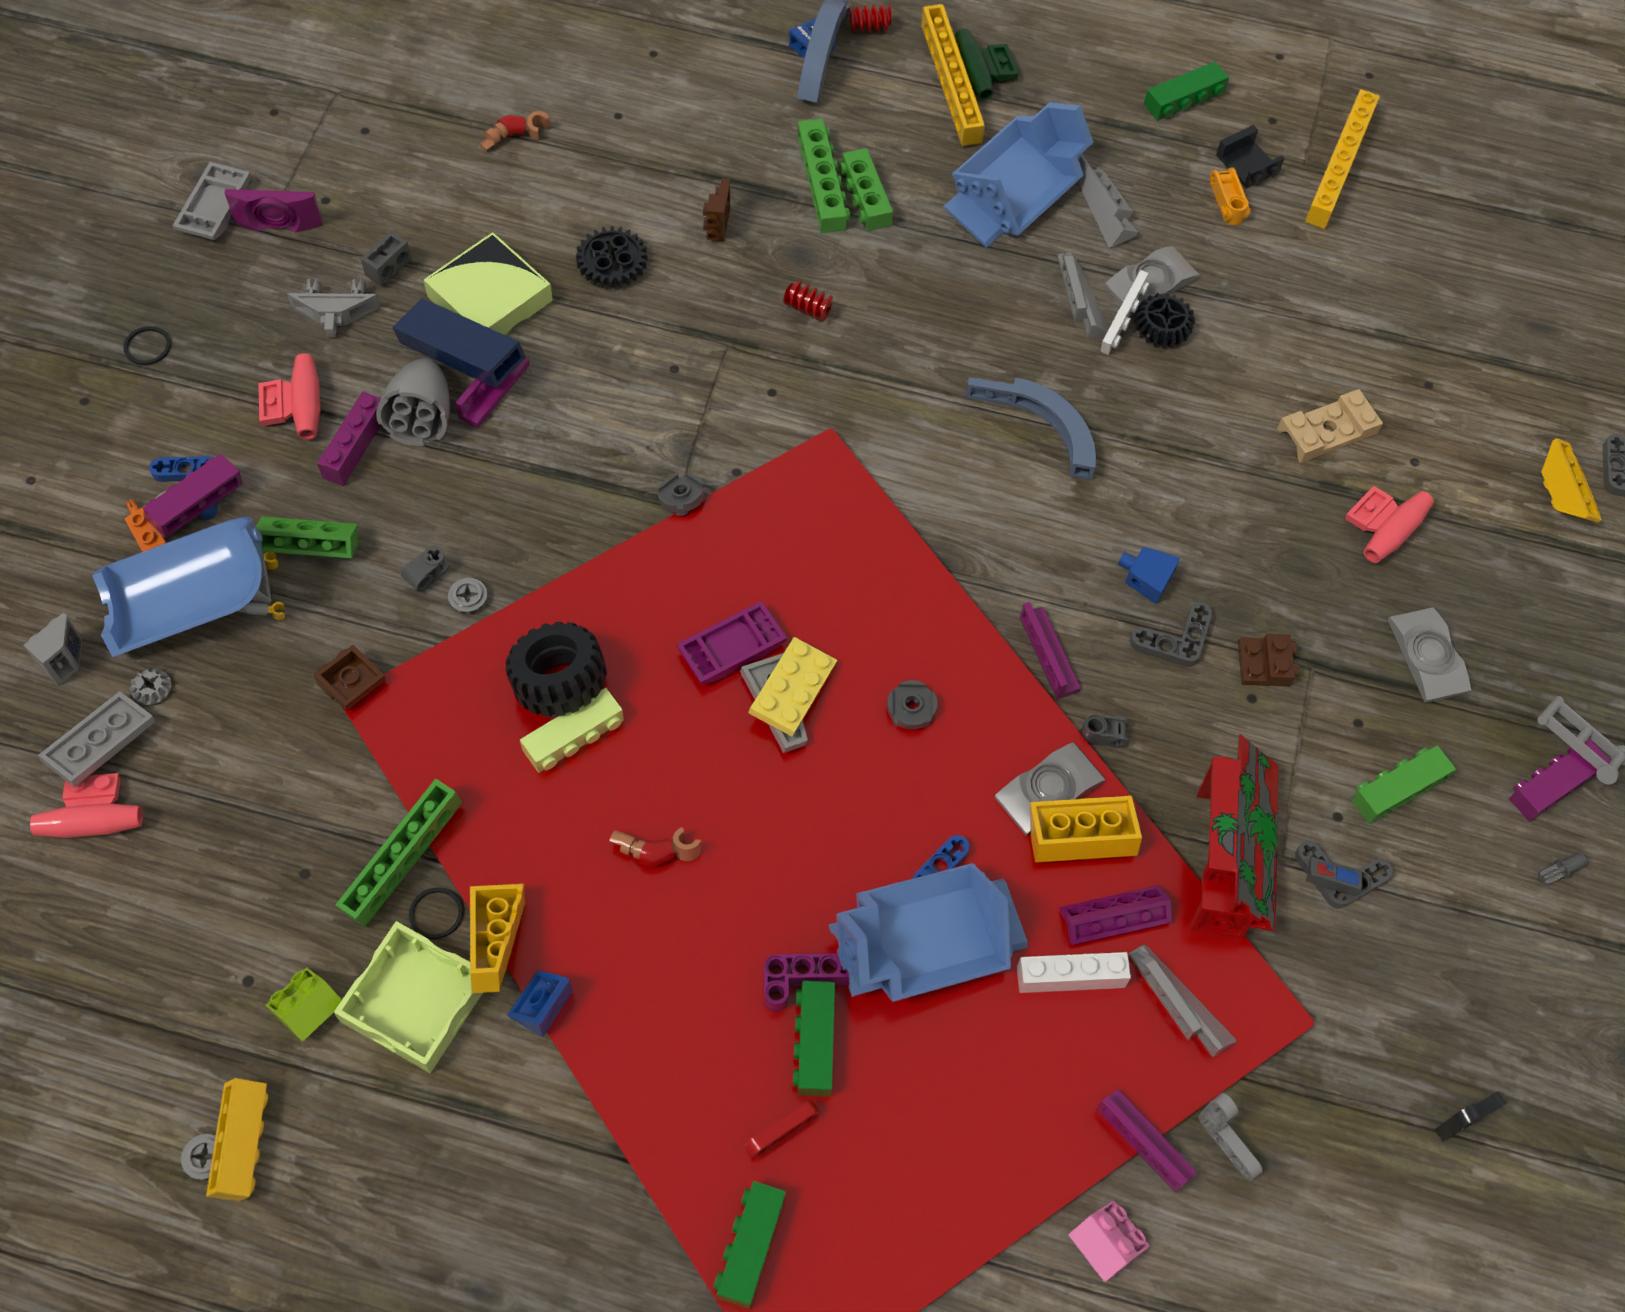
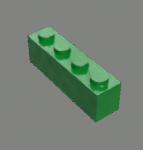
[1144,61,1229,121]
[793,981,835,1097]
[713,1181,786,1309]

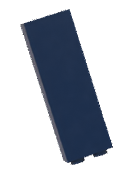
[392,298,526,388]

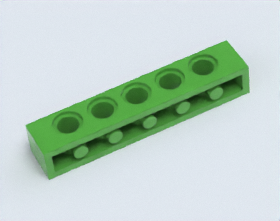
[797,119,850,233]
[336,779,463,928]

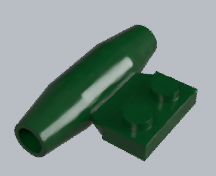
[955,29,1019,101]

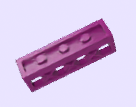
[456,358,530,429]
[1019,602,1081,699]
[1060,885,1172,945]
[1097,1089,1197,1193]

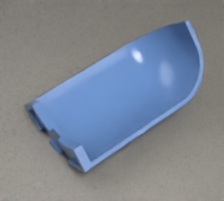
[92,516,264,657]

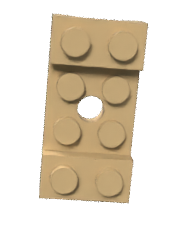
[1277,389,1383,463]

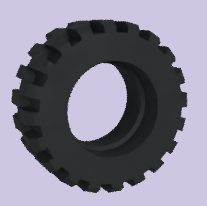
[505,622,607,717]

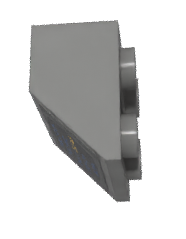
[23,612,82,686]

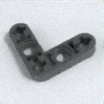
[1603,434,1625,497]
[1130,602,1212,667]
[1295,841,1393,909]

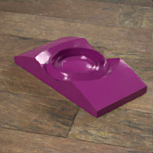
[224,189,323,232]
[677,601,787,685]

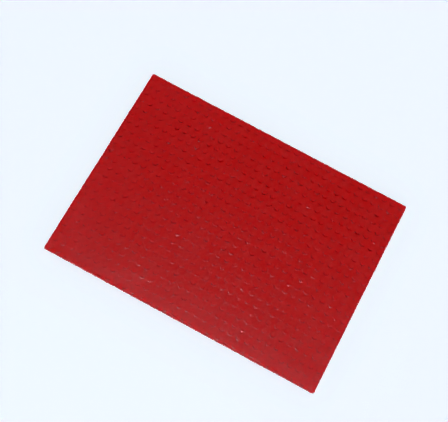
[342,429,1314,1312]

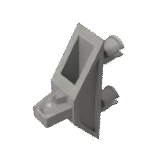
[287,278,381,337]

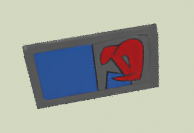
[1306,857,1362,896]

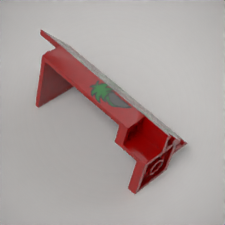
[1191,734,1279,938]

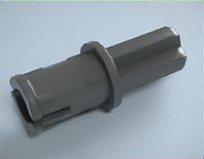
[1538,852,1587,885]

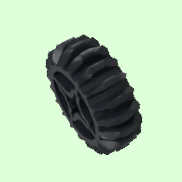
[1134,292,1195,348]

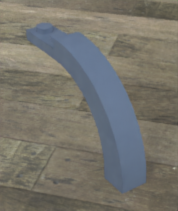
[797,0,852,102]
[965,377,1096,480]

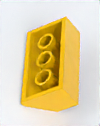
[1030,796,1142,862]

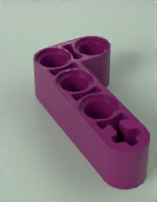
[763,954,850,1012]

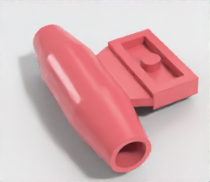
[258,353,321,440]
[1345,486,1434,563]
[30,773,143,838]

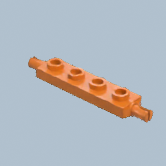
[124,499,167,552]

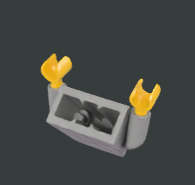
[237,552,285,621]

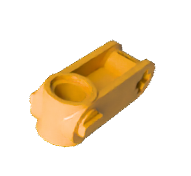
[1210,167,1251,225]

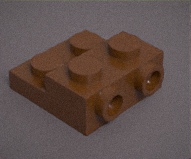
[703,178,731,242]
[1238,634,1299,687]
[314,645,386,710]

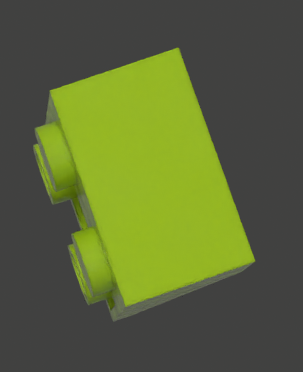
[265,967,342,1042]

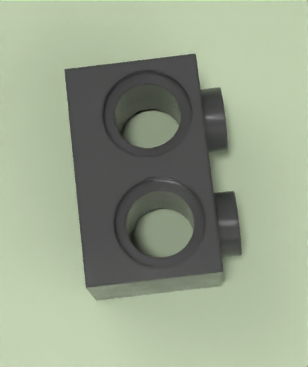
[361,231,412,287]

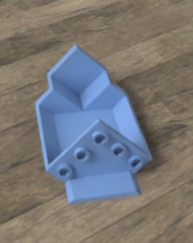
[943,102,1093,248]
[828,863,1027,1002]

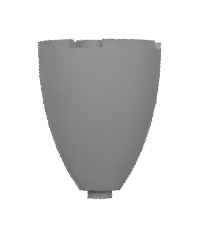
[376,357,450,446]

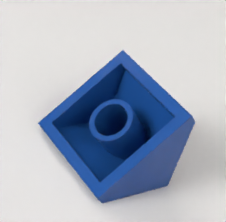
[507,970,573,1037]

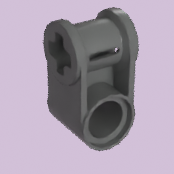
[401,546,449,592]
[1080,714,1129,748]

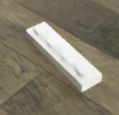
[1100,270,1150,355]

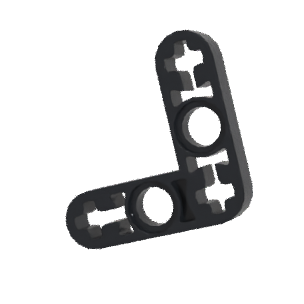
[1434,1091,1507,1142]

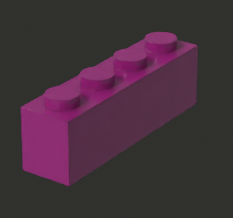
[317,391,382,486]
[143,453,243,539]
[1509,739,1611,822]

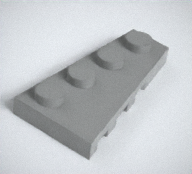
[740,653,808,753]

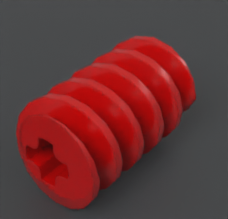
[849,5,892,32]
[783,280,833,322]

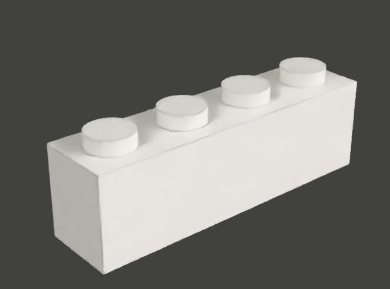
[1017,952,1131,993]

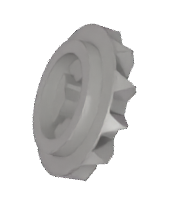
[448,578,488,614]
[129,667,171,705]
[181,1134,216,1181]

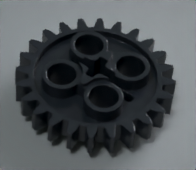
[576,226,648,289]

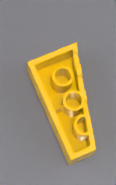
[470,884,525,993]

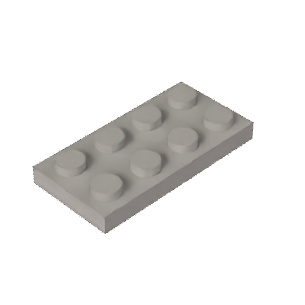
[38,691,155,787]

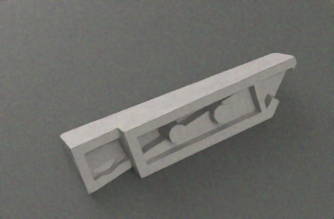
[1077,157,1139,248]
[1057,252,1109,339]
[1128,944,1236,1057]

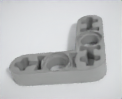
[1198,1093,1263,1181]

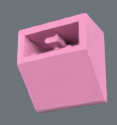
[1068,1200,1150,1282]

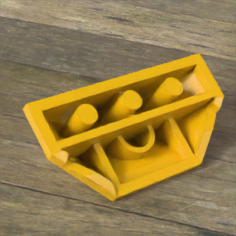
[1541,438,1602,523]

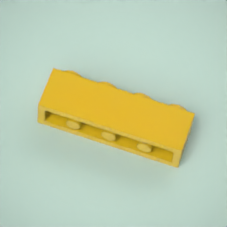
[206,1078,268,1201]

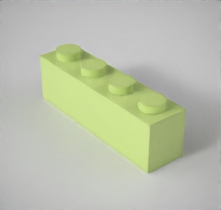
[520,688,624,773]

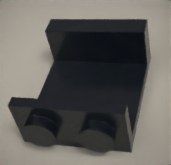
[1216,125,1284,189]

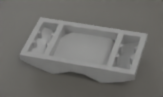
[172,162,251,240]
[1104,246,1200,316]
[1388,607,1471,703]
[994,742,1105,836]

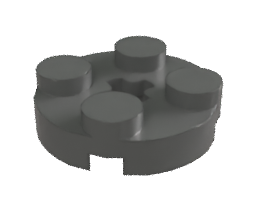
[658,474,706,516]
[887,680,937,729]

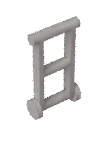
[1537,696,1625,785]

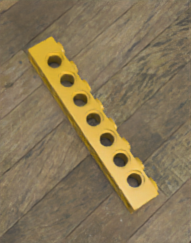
[921,4,985,146]
[1305,89,1380,229]

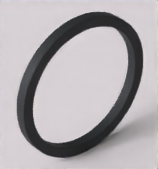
[123,326,171,365]
[409,888,463,939]

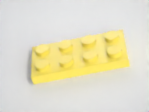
[748,637,837,737]

